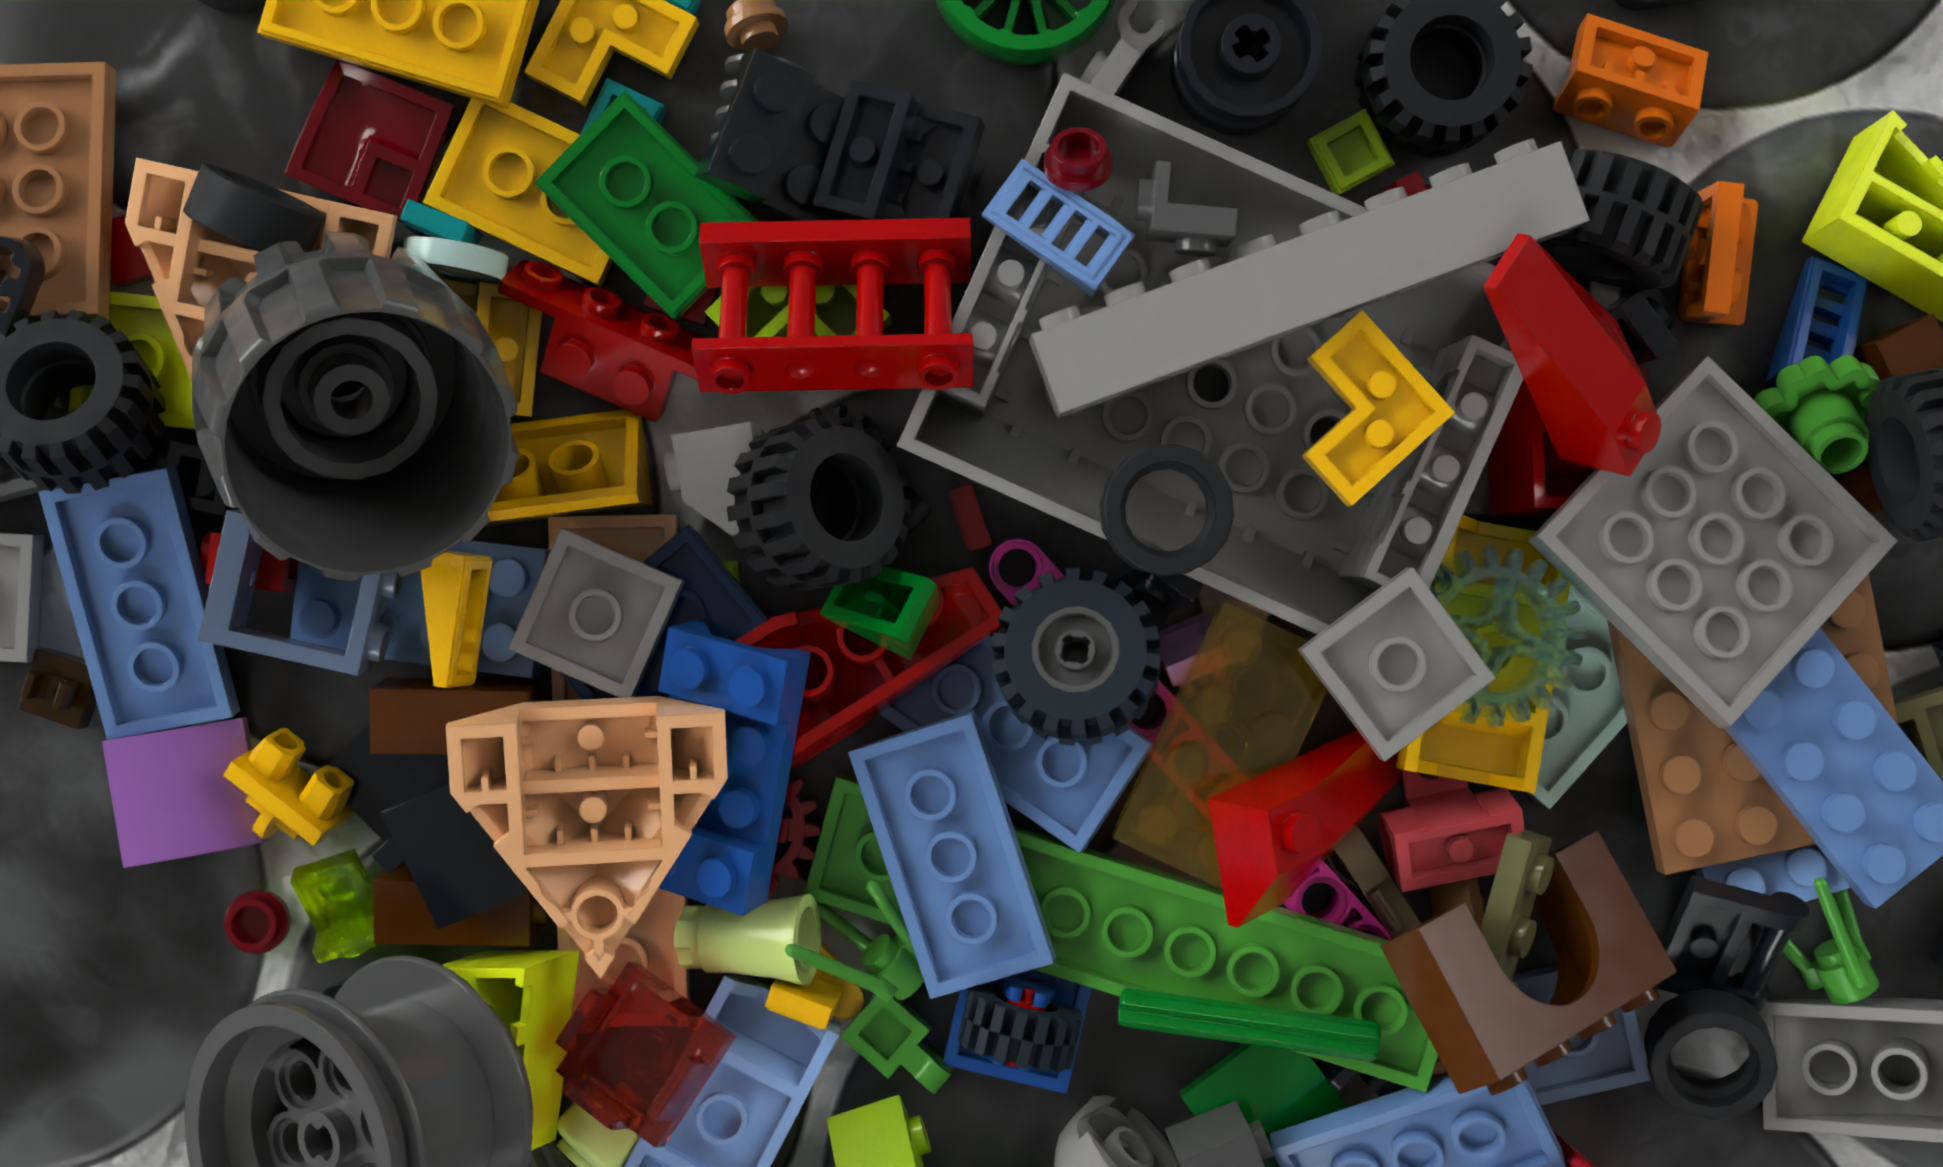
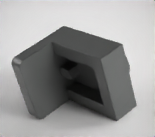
[1135,161,1238,257]

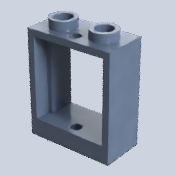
[198,509,404,676]

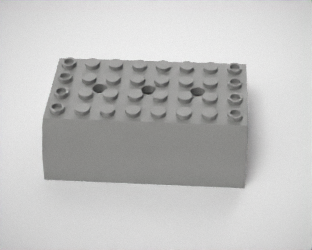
[897,72,1524,634]

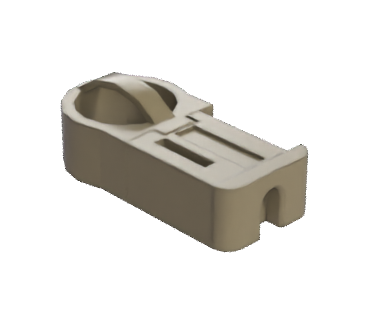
[1326,826,1421,938]

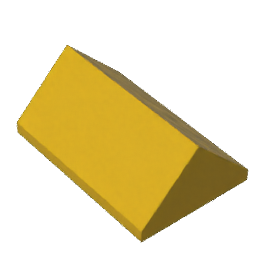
[486,409,653,526]

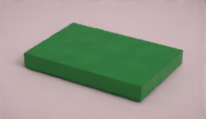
[534,90,758,321]

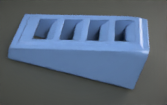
[981,159,1136,297]

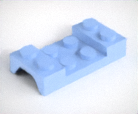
[625,973,842,1167]

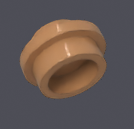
[724,0,788,52]

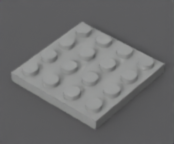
[1528,356,1898,728]

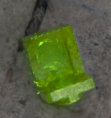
[290,849,376,963]

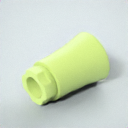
[674,894,821,986]

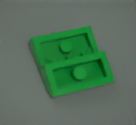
[1179,1044,1348,1167]

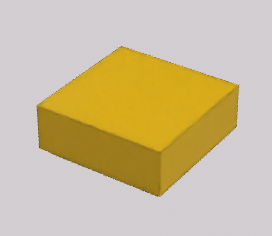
[764,977,845,1030]

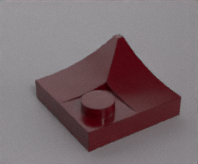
[284,59,457,223]

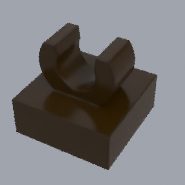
[17,648,97,729]

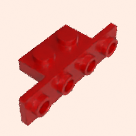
[498,260,704,423]

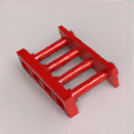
[691,218,974,394]

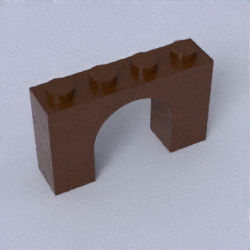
[369,677,551,946]
[1380,831,1677,1096]

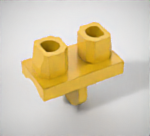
[223,728,354,846]

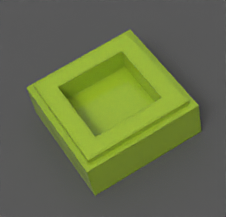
[1306,109,1395,196]

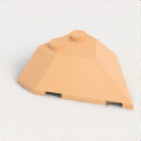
[125,157,398,380]
[446,696,728,979]

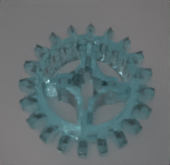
[1429,545,1586,727]

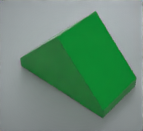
[820,565,940,660]

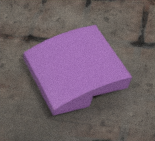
[102,717,267,868]

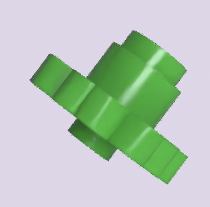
[1754,355,1881,474]

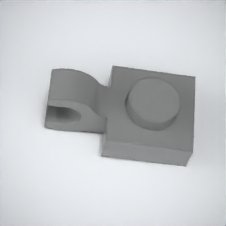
[1080,0,1166,96]

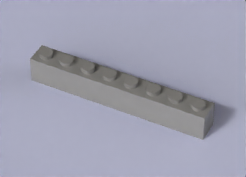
[1029,138,1590,419]

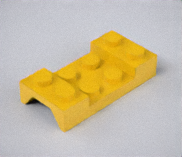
[1396,515,1570,794]

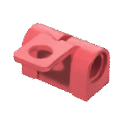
[1378,769,1525,892]

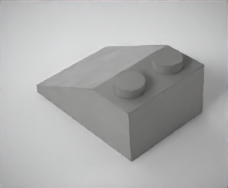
[1760,998,1943,1143]

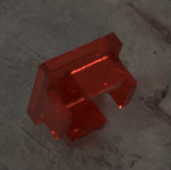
[555,961,737,1148]

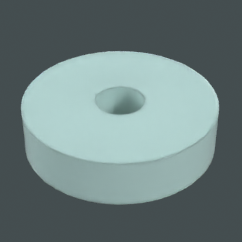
[402,236,509,284]

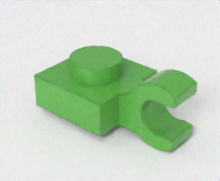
[840,995,954,1094]

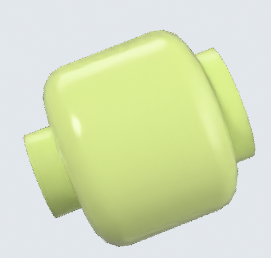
[556,1080,651,1167]

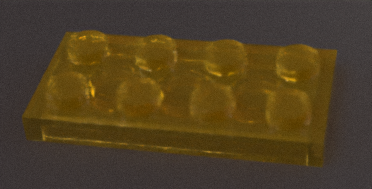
[1111,601,1328,889]

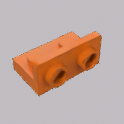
[1553,13,1709,148]
[1678,181,1758,327]

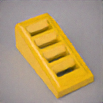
[421,550,493,688]

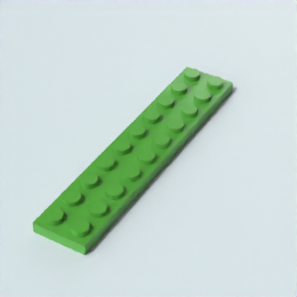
[804,773,1438,1093]

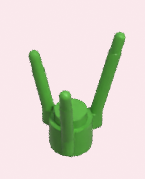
[1759,877,1880,1004]
[785,880,924,1003]

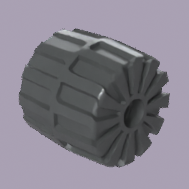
[192,232,519,581]

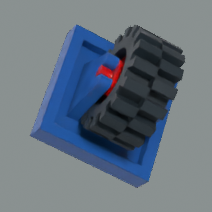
[942,970,1092,1094]

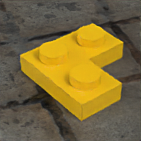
[524,0,700,107]
[1302,310,1455,507]

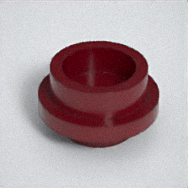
[1044,127,1113,192]
[224,889,291,954]

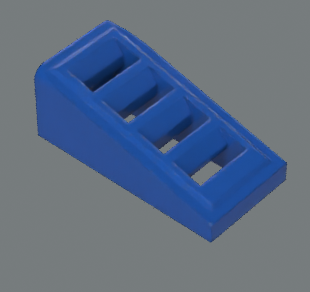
[1766,256,1869,388]

